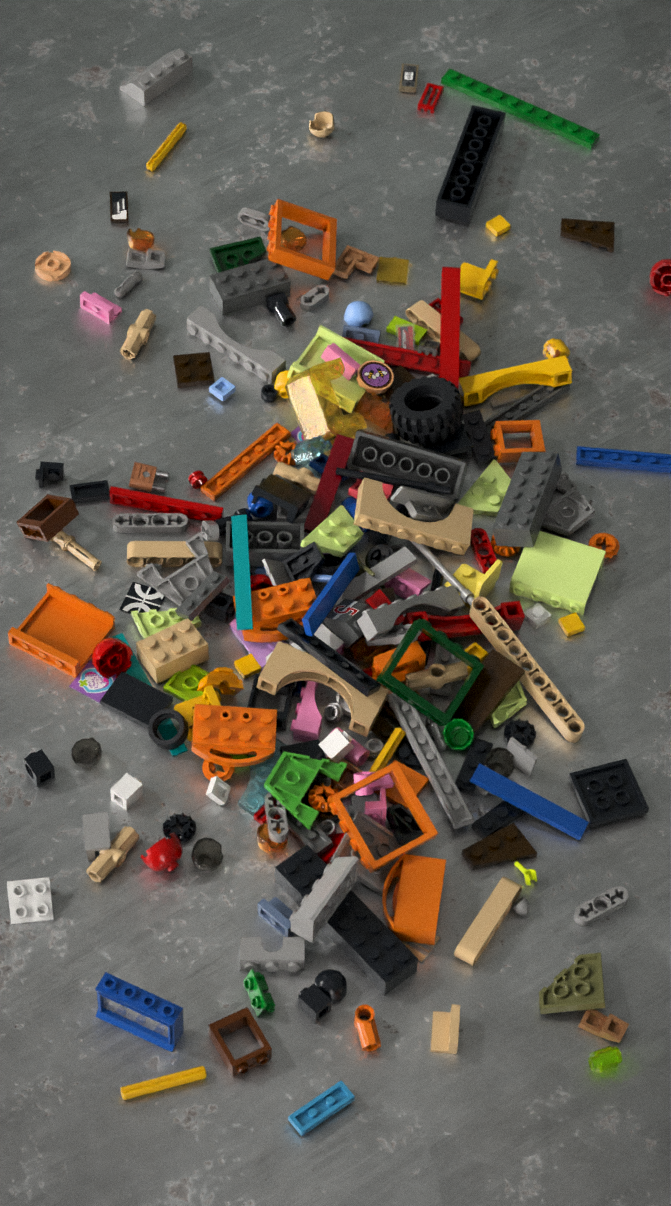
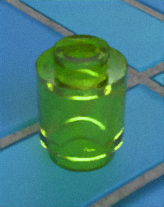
[588,1046,622,1073]

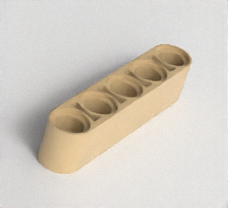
[406,300,481,361]
[127,541,223,568]
[454,876,523,966]

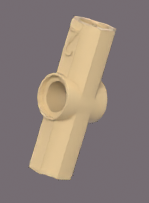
[120,309,156,360]
[273,462,320,495]
[405,661,468,691]
[86,826,139,883]

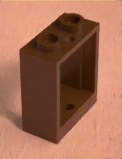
[16,494,79,542]
[208,1007,272,1077]

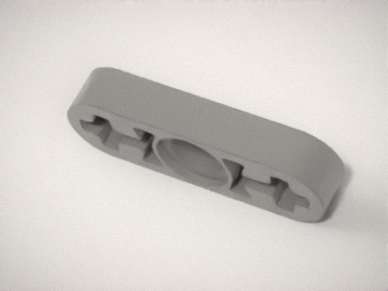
[265,792,288,843]
[574,886,629,926]

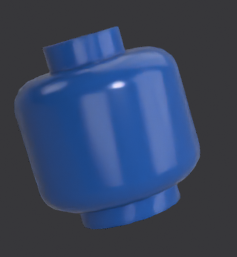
[247,492,273,518]

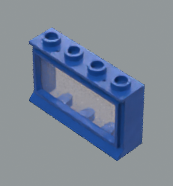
[95,972,184,1052]

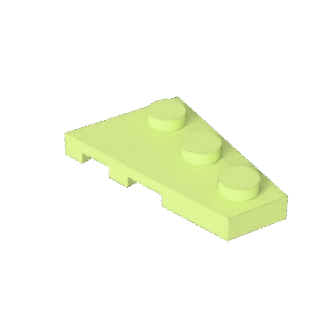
[131,608,201,639]

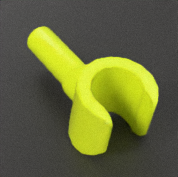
[514,861,537,885]

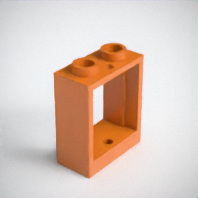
[490,420,546,463]
[372,640,426,689]

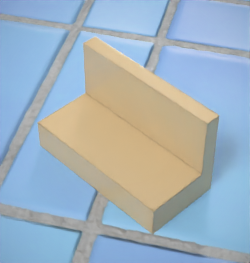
[431,1004,460,1054]

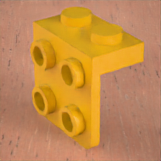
[460,259,499,300]
[174,685,221,742]

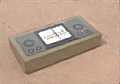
[399,64,419,93]

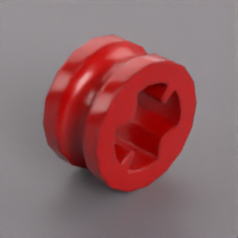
[188,470,208,489]

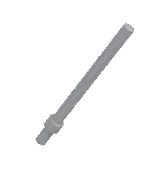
[411,541,481,610]

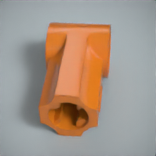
[354,1005,381,1052]

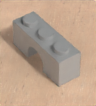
[240,937,305,972]

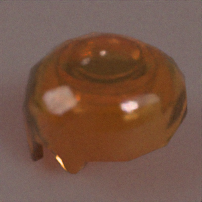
[281,226,307,252]
[127,228,155,251]
[256,823,288,853]

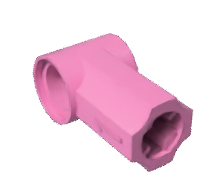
[354,771,394,796]

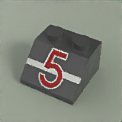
[323,599,371,648]

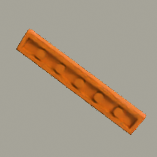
[200,423,291,502]

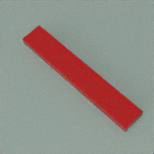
[109,486,224,521]

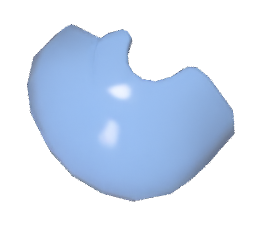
[344,301,374,327]

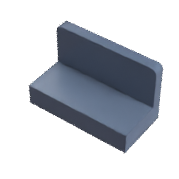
[342,325,381,344]
[257,897,295,937]

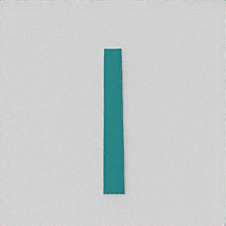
[231,515,253,631]
[110,633,188,757]

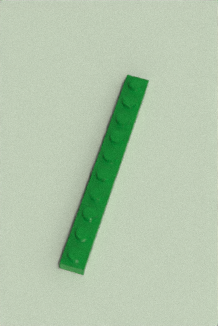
[441,69,600,149]

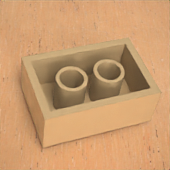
[136,618,209,684]

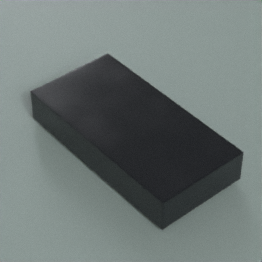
[69,480,110,504]

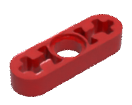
[470,528,497,574]

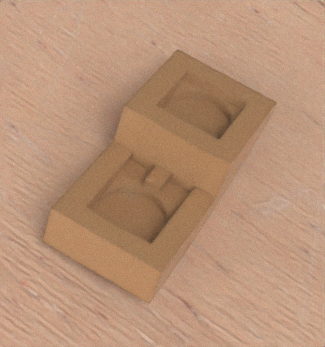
[578,1009,629,1043]

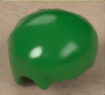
[443,719,474,751]

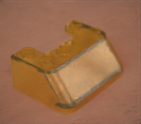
[285,357,367,449]

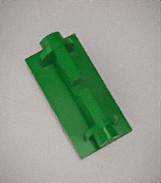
[243,969,275,1017]

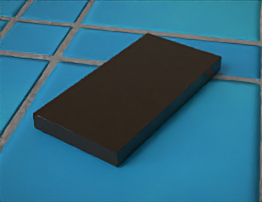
[444,649,525,735]

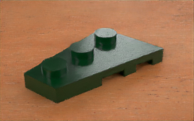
[209,236,266,273]

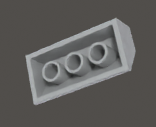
[120,49,192,106]
[289,856,359,943]

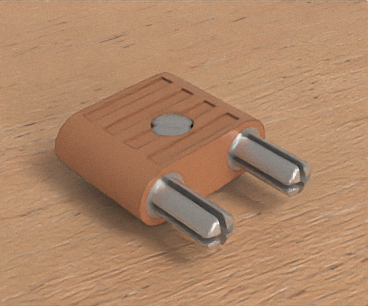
[129,462,169,493]

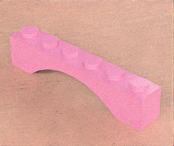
[290,644,345,742]

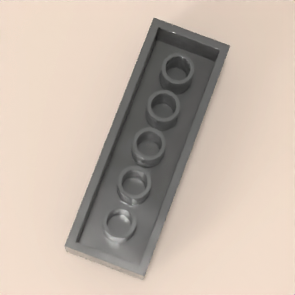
[347,429,470,500]
[492,452,562,547]

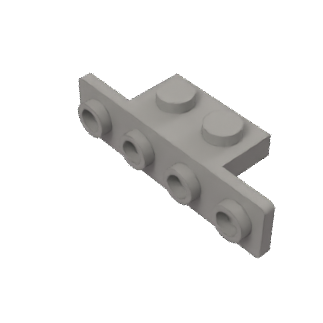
[390,486,454,522]

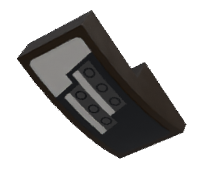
[110,191,129,224]

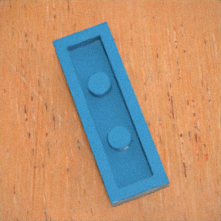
[288,1080,355,1136]

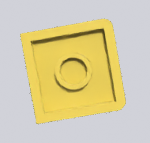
[444,559,503,608]

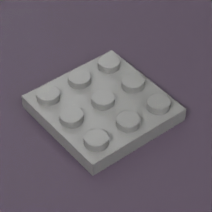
[330,810,407,896]

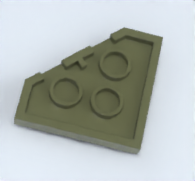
[539,953,606,1014]

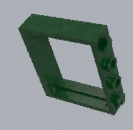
[376,619,485,727]

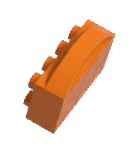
[233,577,317,643]
[191,704,277,767]
[382,854,446,945]

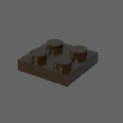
[173,352,215,388]

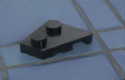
[282,541,325,582]

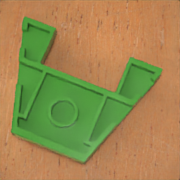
[264,751,347,830]

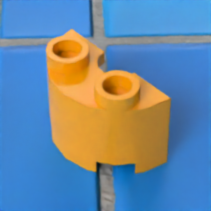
[197,667,244,696]

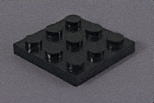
[569,758,649,828]

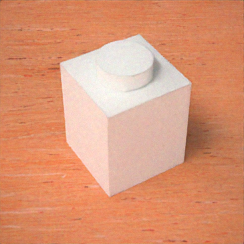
[319,728,355,763]
[110,773,143,811]

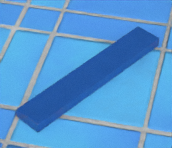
[576,446,671,473]
[302,553,360,636]
[470,763,589,840]

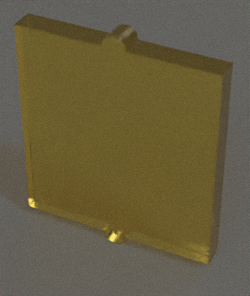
[376,257,409,285]

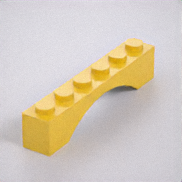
[458,356,572,407]

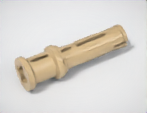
[50,529,102,571]

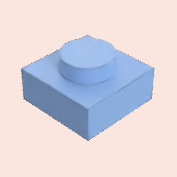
[209,377,236,401]

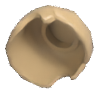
[309,111,335,138]

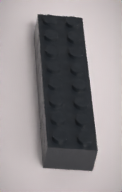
[435,105,506,224]
[274,845,418,996]

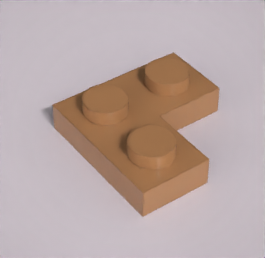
[333,245,380,279]

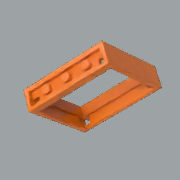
[267,199,337,281]
[329,762,438,873]

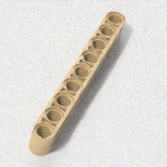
[469,596,585,743]

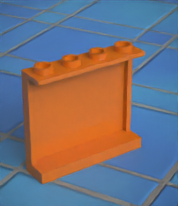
[8,583,115,678]

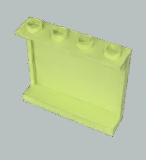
[287,325,385,413]
[509,531,606,615]

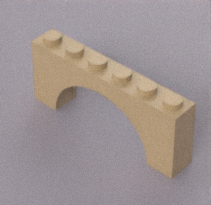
[354,477,474,556]
[256,641,389,737]

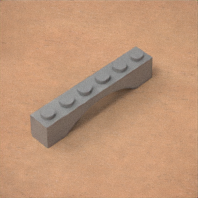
[187,306,286,385]
[357,585,465,642]

